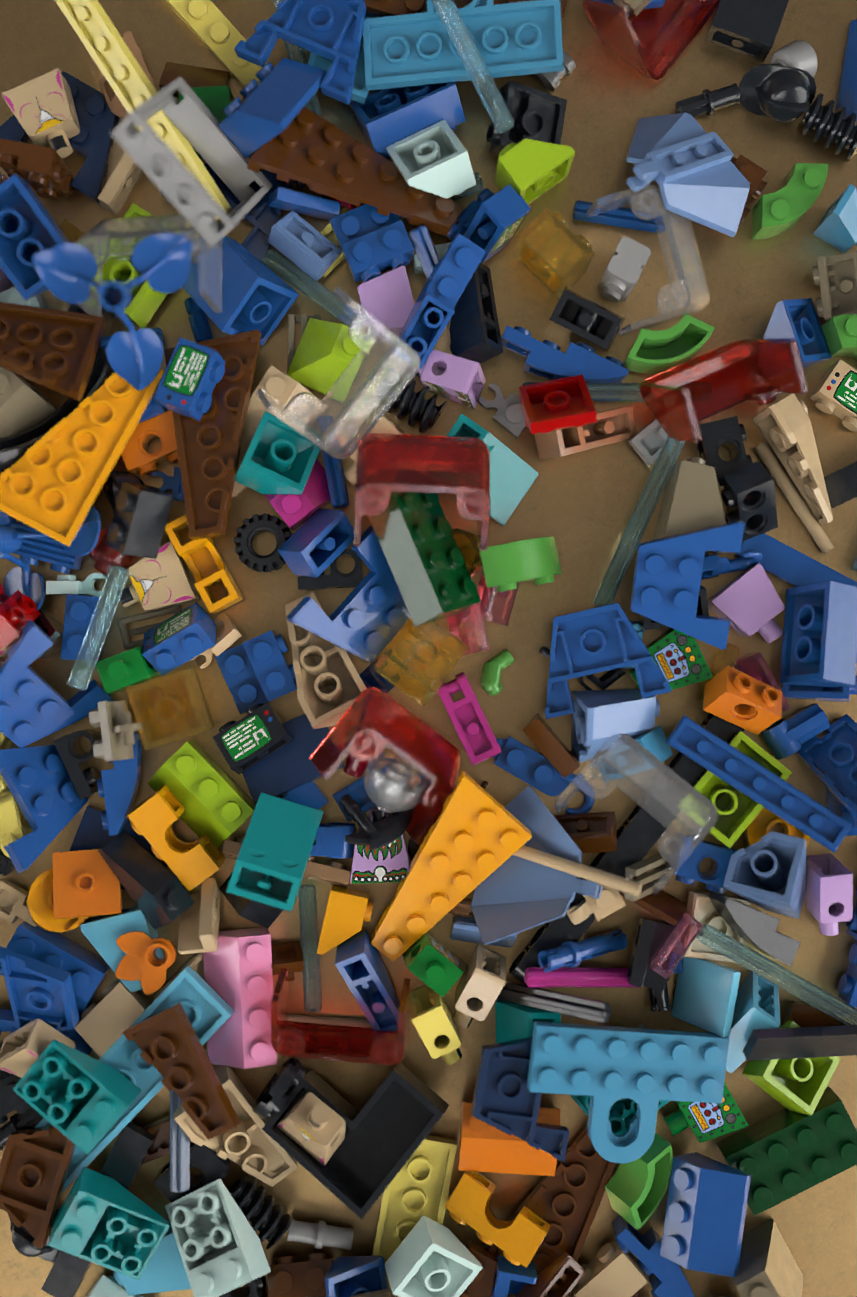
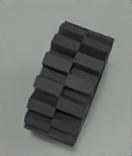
[234,513,292,573]

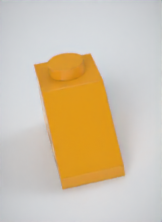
[316,885,374,955]

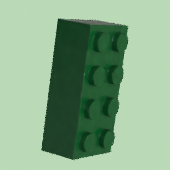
[364,483,481,627]
[716,1086,857,1216]

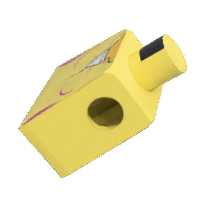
[407,985,462,1065]

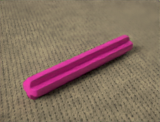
[524,967,639,988]

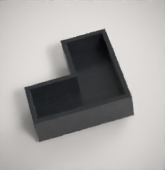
[262,1062,449,1219]

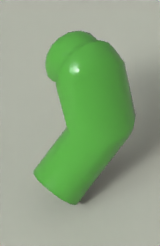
[481,648,515,696]

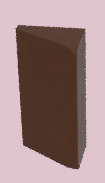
[159,62,230,98]
[522,713,580,778]
[554,811,617,854]
[619,876,687,926]

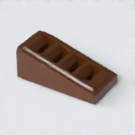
[515,1251,586,1297]

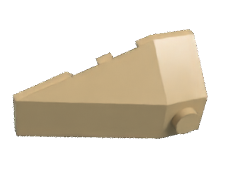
[752,393,834,525]
[285,592,374,729]

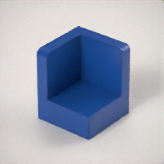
[491,1255,537,1297]

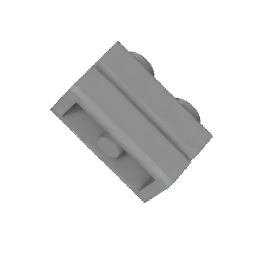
[597,236,652,303]

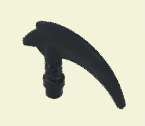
[339,784,414,850]

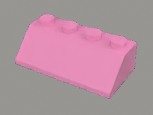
[203,927,277,1069]

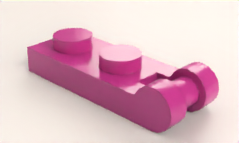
[435,672,502,766]

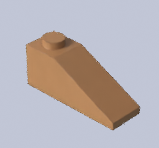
[534,405,637,460]

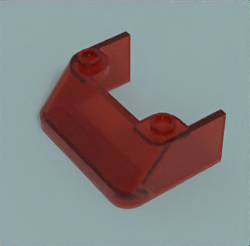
[582,0,720,80]
[638,339,808,442]
[354,433,490,551]
[309,687,461,846]
[271,968,411,1065]

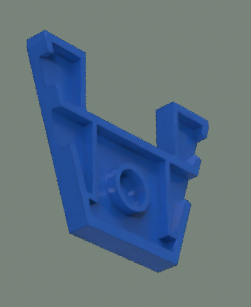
[234,0,367,105]
[630,521,745,650]
[286,526,411,663]
[545,602,671,719]
[0,620,115,748]
[0,745,89,873]
[0,946,79,1035]

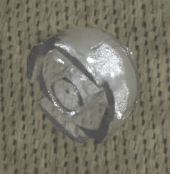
[364,752,431,813]

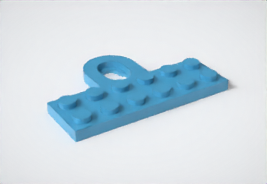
[363,0,563,91]
[527,1021,729,1164]

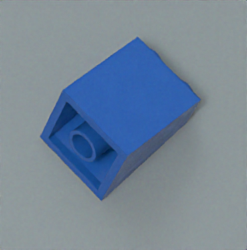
[182,235,299,346]

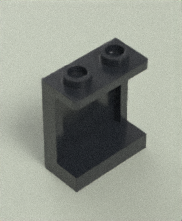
[704,0,789,62]

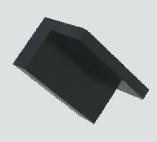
[626,918,678,991]

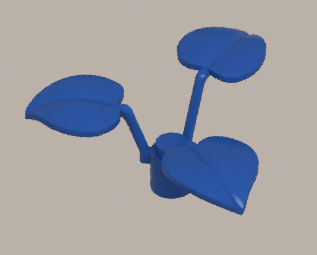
[32,233,192,391]
[0,506,101,611]

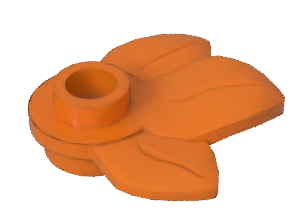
[115,931,176,995]

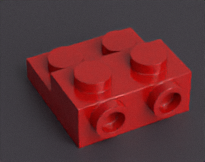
[519,375,597,434]

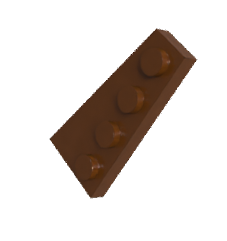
[122,1002,240,1140]

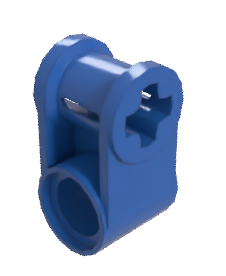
[310,823,355,858]

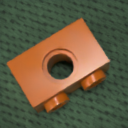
[121,410,179,477]
[703,666,782,735]

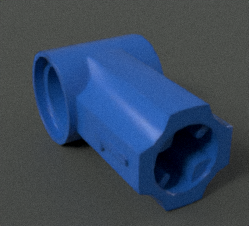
[761,703,830,760]

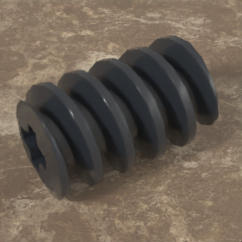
[798,93,857,162]
[375,367,447,434]
[228,1175,292,1250]

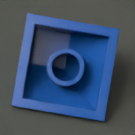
[759,298,832,377]

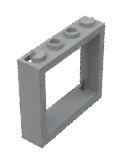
[110,77,273,247]

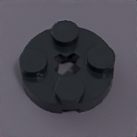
[252,1055,307,1119]

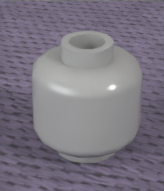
[769,40,818,77]

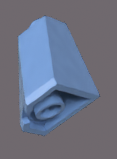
[571,689,660,762]
[723,831,806,919]

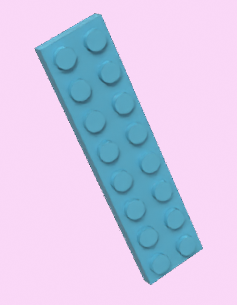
[35,965,235,1192]

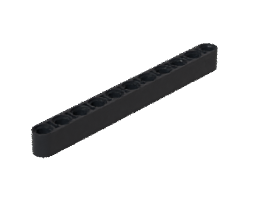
[509,713,745,988]

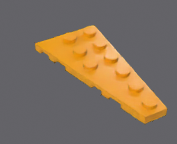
[0,369,165,547]
[370,770,532,962]

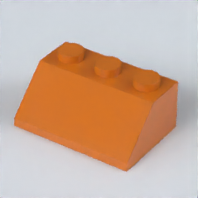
[458,1102,560,1176]

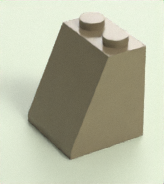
[0,366,58,438]
[653,457,727,556]
[731,1219,804,1297]

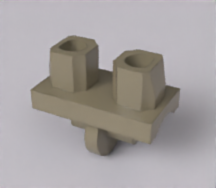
[89,700,143,762]

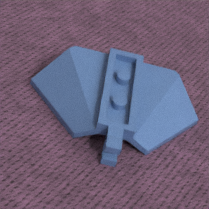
[626,112,750,237]
[471,786,603,945]

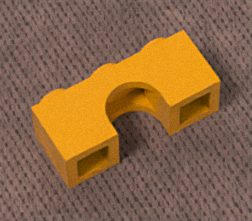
[165,514,244,614]
[128,784,226,892]
[444,1171,551,1268]

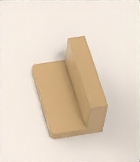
[85,141,143,216]
[178,877,220,954]

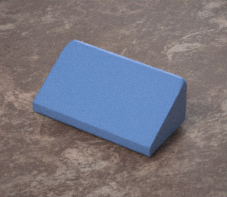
[268,210,342,281]
[450,915,518,948]

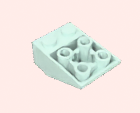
[165,1179,271,1297]

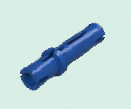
[538,929,628,972]

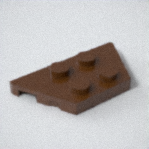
[0,1125,76,1249]

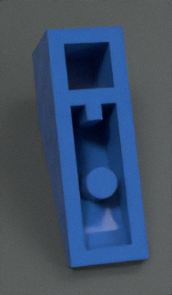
[335,930,407,1037]

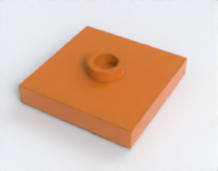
[52,849,122,920]

